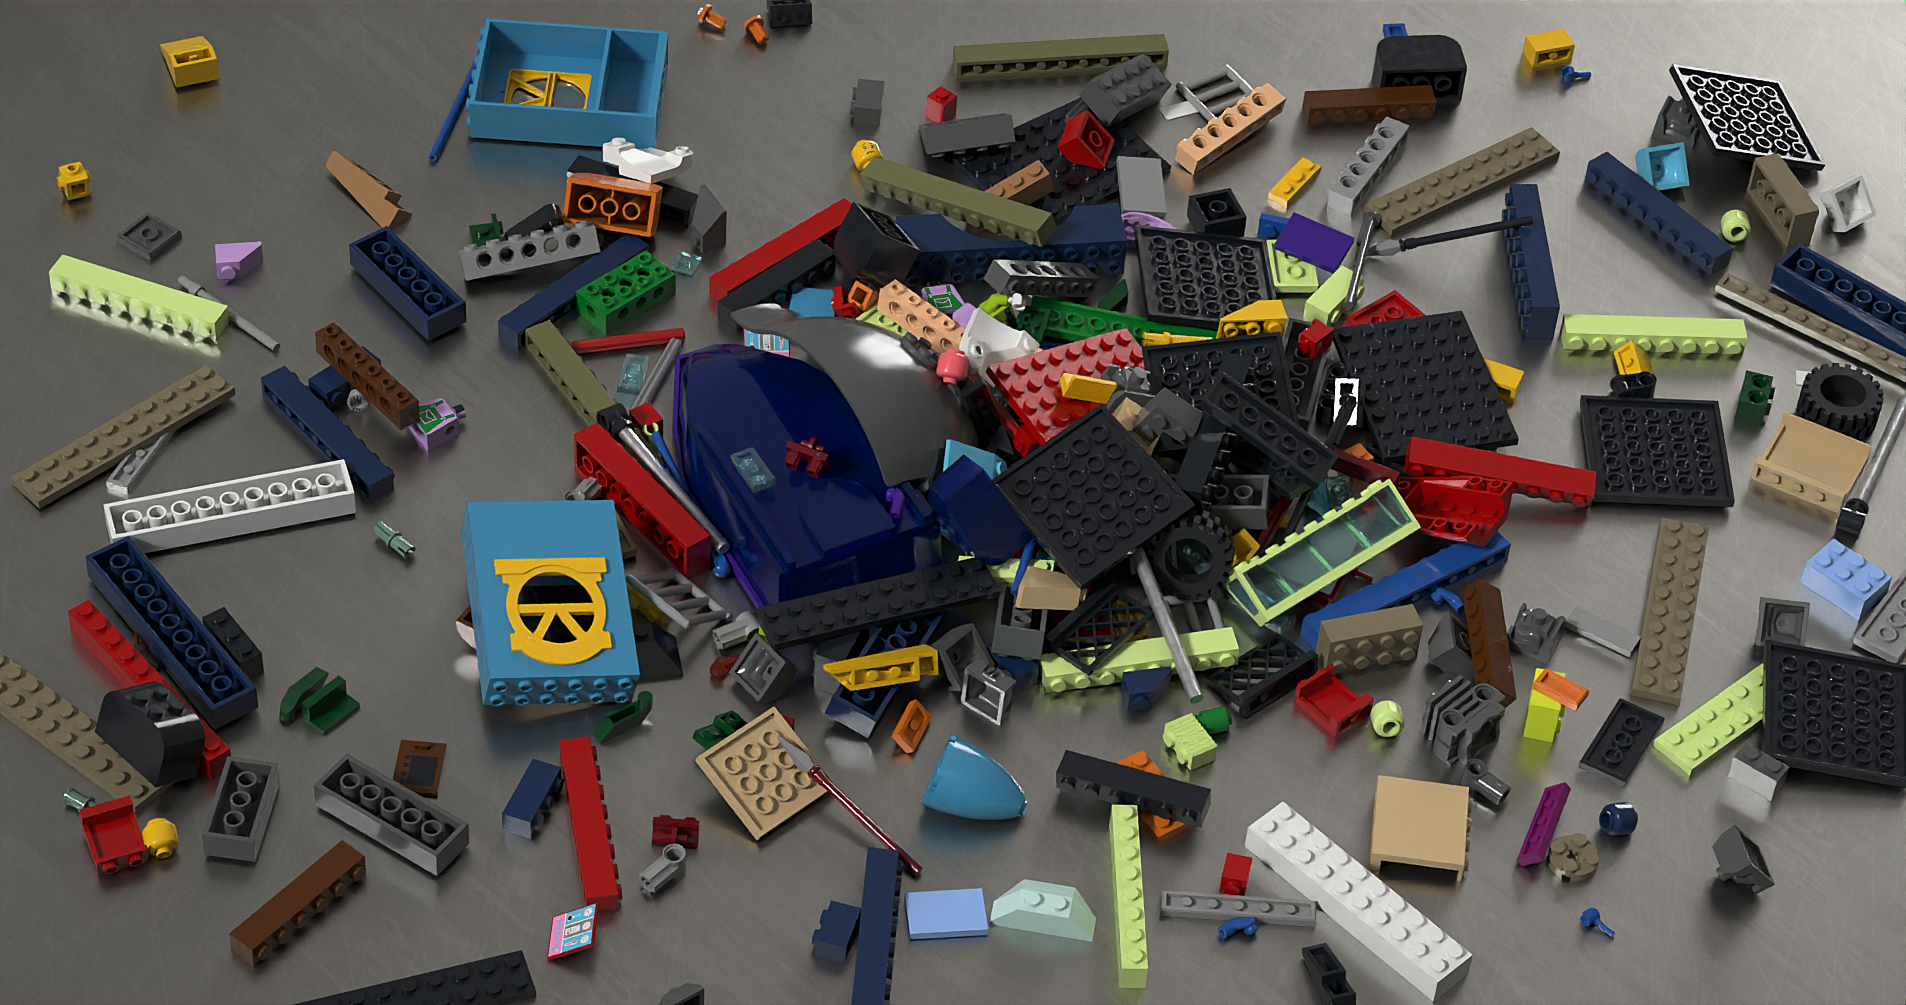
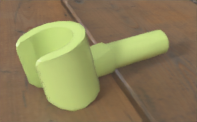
[642,423,658,455]

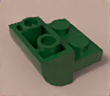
[692,710,748,750]

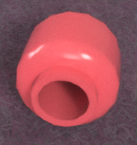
[936,349,969,385]

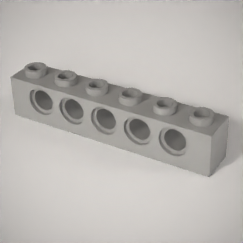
[1326,116,1410,216]
[459,220,600,281]

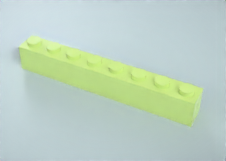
[49,254,229,340]
[1560,314,1747,354]
[1039,627,1239,693]
[1109,805,1148,988]

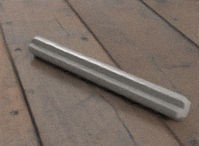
[630,338,682,410]

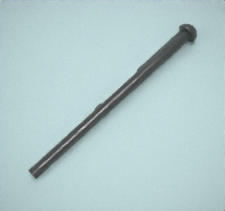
[1344,211,1380,309]

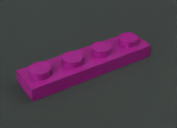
[1517,782,1571,866]

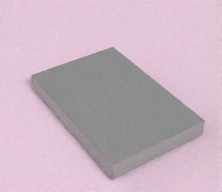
[1116,156,1167,217]

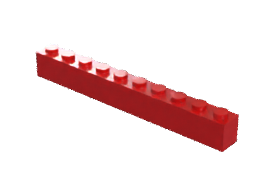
[68,600,231,781]

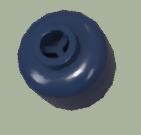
[1599,802,1638,836]

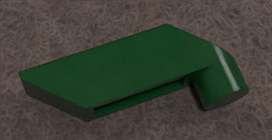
[1098,279,1129,312]
[279,667,329,722]
[593,691,653,744]

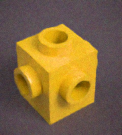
[56,162,91,201]

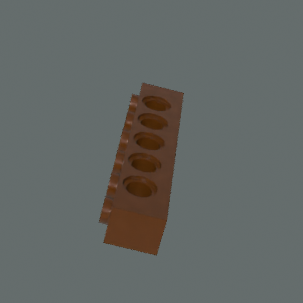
[315,322,420,430]

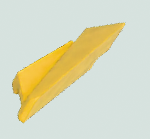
[823,644,938,691]

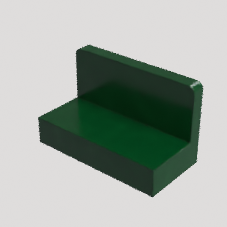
[302,675,360,734]

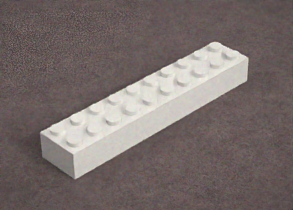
[103,459,356,553]
[1245,802,1472,1002]

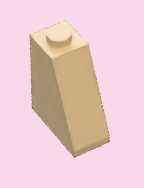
[1015,565,1088,610]

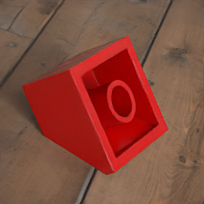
[1057,110,1115,169]

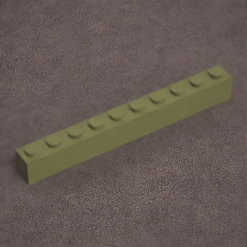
[952,34,1169,79]
[860,157,1057,247]
[525,320,667,483]

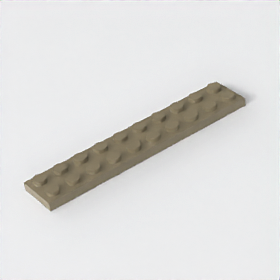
[1364,127,1560,236]
[11,365,236,509]
[1631,517,1709,705]
[0,652,174,813]

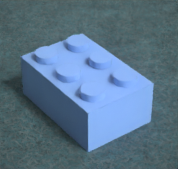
[1800,539,1892,621]

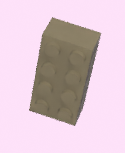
[1747,153,1819,248]
[1315,604,1423,674]

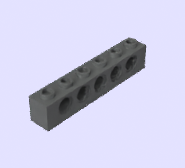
[983,259,1099,297]

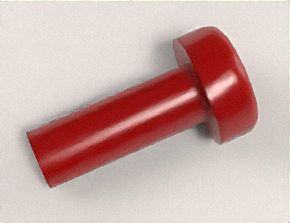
[1351,567,1374,582]

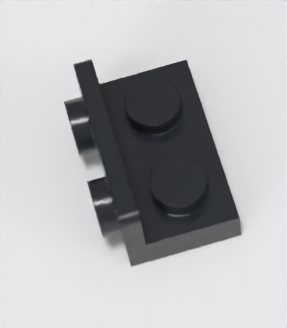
[766,0,813,27]

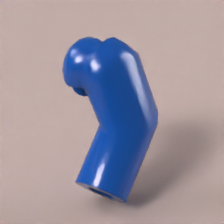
[1431,587,1465,614]

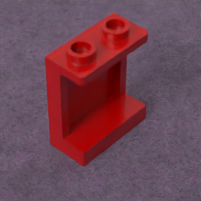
[1294,664,1374,737]
[79,795,149,875]

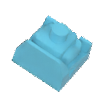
[1635,142,1690,191]

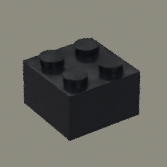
[1187,188,1247,237]

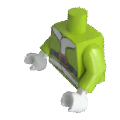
[979,292,1026,329]

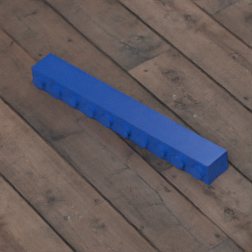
[1301,531,1511,650]

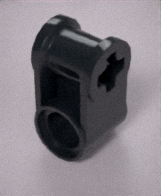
[1610,371,1657,398]

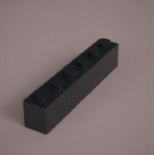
[567,155,698,228]
[718,239,836,332]
[1056,750,1211,828]

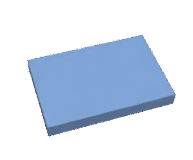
[904,888,988,940]

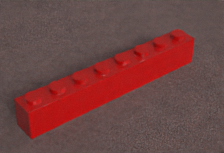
[709,198,852,301]
[1404,437,1597,507]
[559,736,623,913]

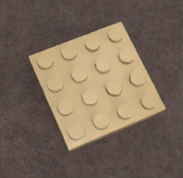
[695,706,835,841]

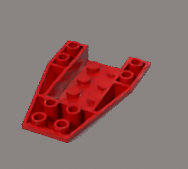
[1357,476,1514,547]

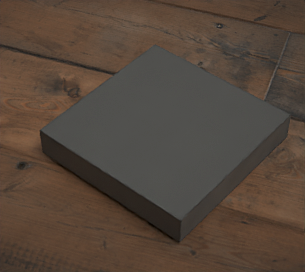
[116,212,182,261]

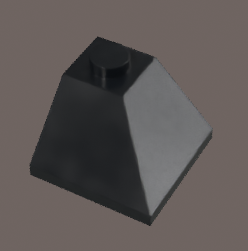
[633,623,683,682]

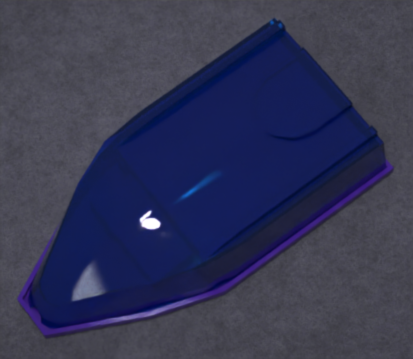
[672,344,946,608]

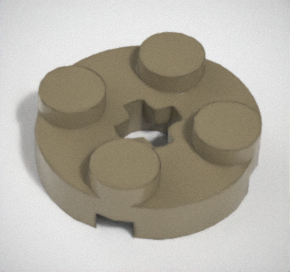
[1547,833,1600,882]

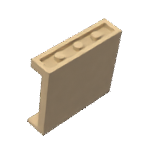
[1751,411,1872,514]
[1369,775,1473,881]

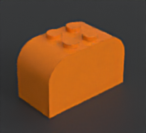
[563,173,663,237]

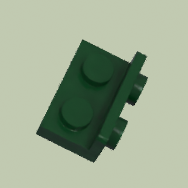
[469,213,507,262]
[1016,306,1051,348]

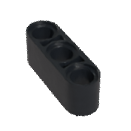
[504,204,565,256]
[1316,363,1348,425]

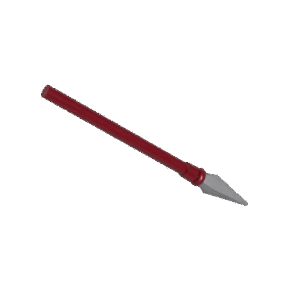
[777,736,923,876]

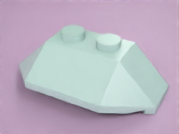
[989,879,1096,942]

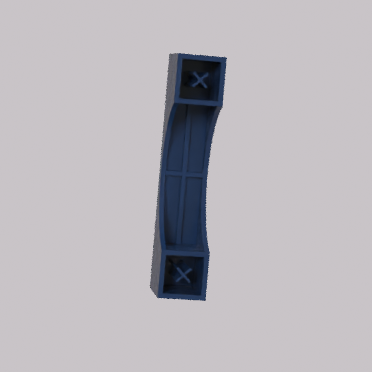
[896,204,1127,286]

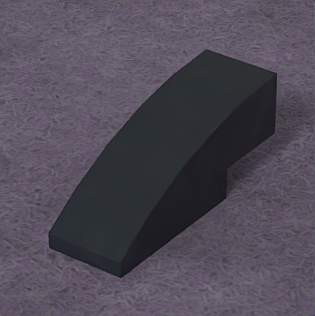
[1302,943,1356,1005]

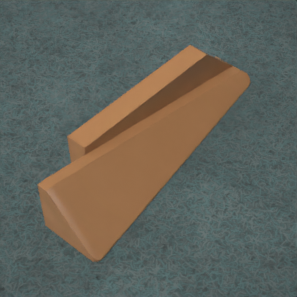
[325,150,412,229]

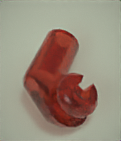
[710,655,740,678]

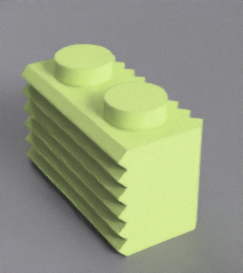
[1163,713,1218,771]

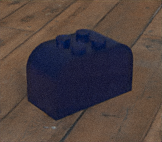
[928,454,1034,566]

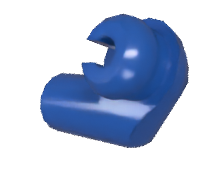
[1218,916,1258,938]

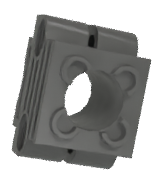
[1421,675,1506,767]

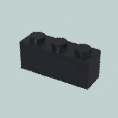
[202,607,264,680]

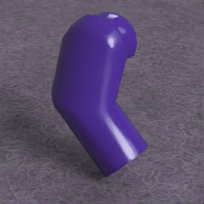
[886,488,905,518]

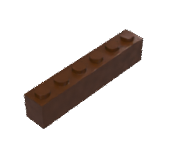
[1302,85,1437,125]
[1462,578,1517,708]
[229,840,366,966]

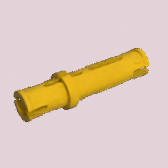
[1142,332,1212,347]

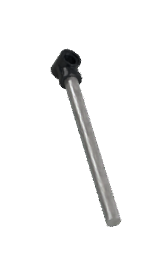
[1836,395,1906,536]
[596,403,730,554]
[1127,543,1204,704]

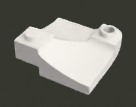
[603,138,693,184]
[959,307,1040,403]

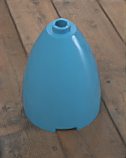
[921,735,1028,821]

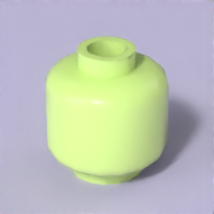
[1721,210,1751,242]
[1370,700,1405,737]

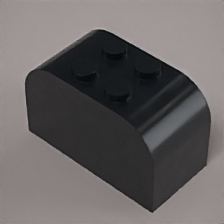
[1372,35,1467,101]
[833,201,920,288]
[95,681,205,788]

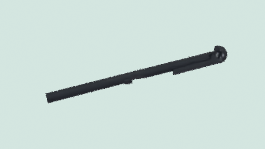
[1282,393,1357,540]

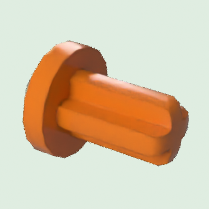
[697,4,727,29]
[743,15,769,44]

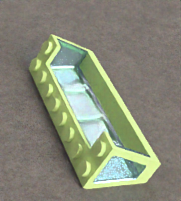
[1222,478,1421,627]

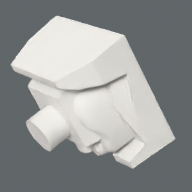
[1819,175,1876,232]

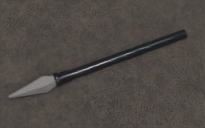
[1356,215,1533,256]

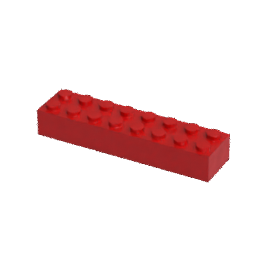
[574,423,711,579]

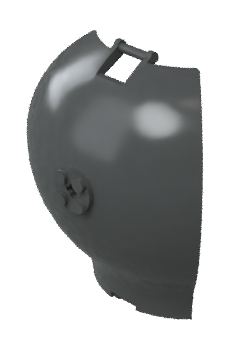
[730,304,981,495]

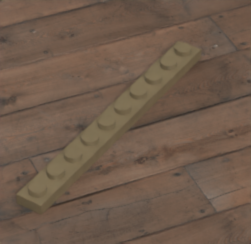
[1715,273,1906,382]

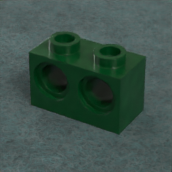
[1735,370,1776,424]

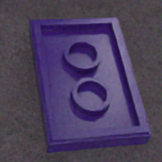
[1274,212,1354,274]

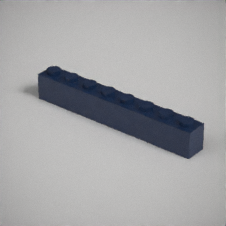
[1585,152,1733,275]
[498,233,649,350]
[261,366,395,502]
[851,847,903,1005]

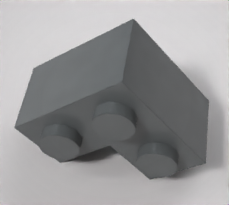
[1132,387,1203,444]

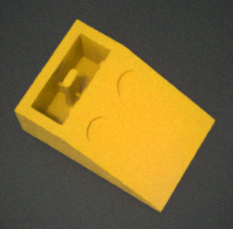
[160,36,219,87]
[1216,300,1288,340]

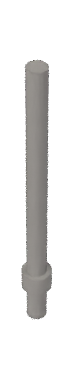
[178,275,280,352]

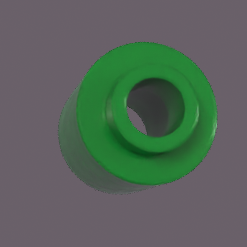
[1195,706,1232,735]

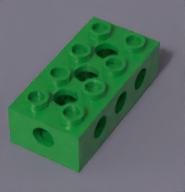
[576,250,676,335]

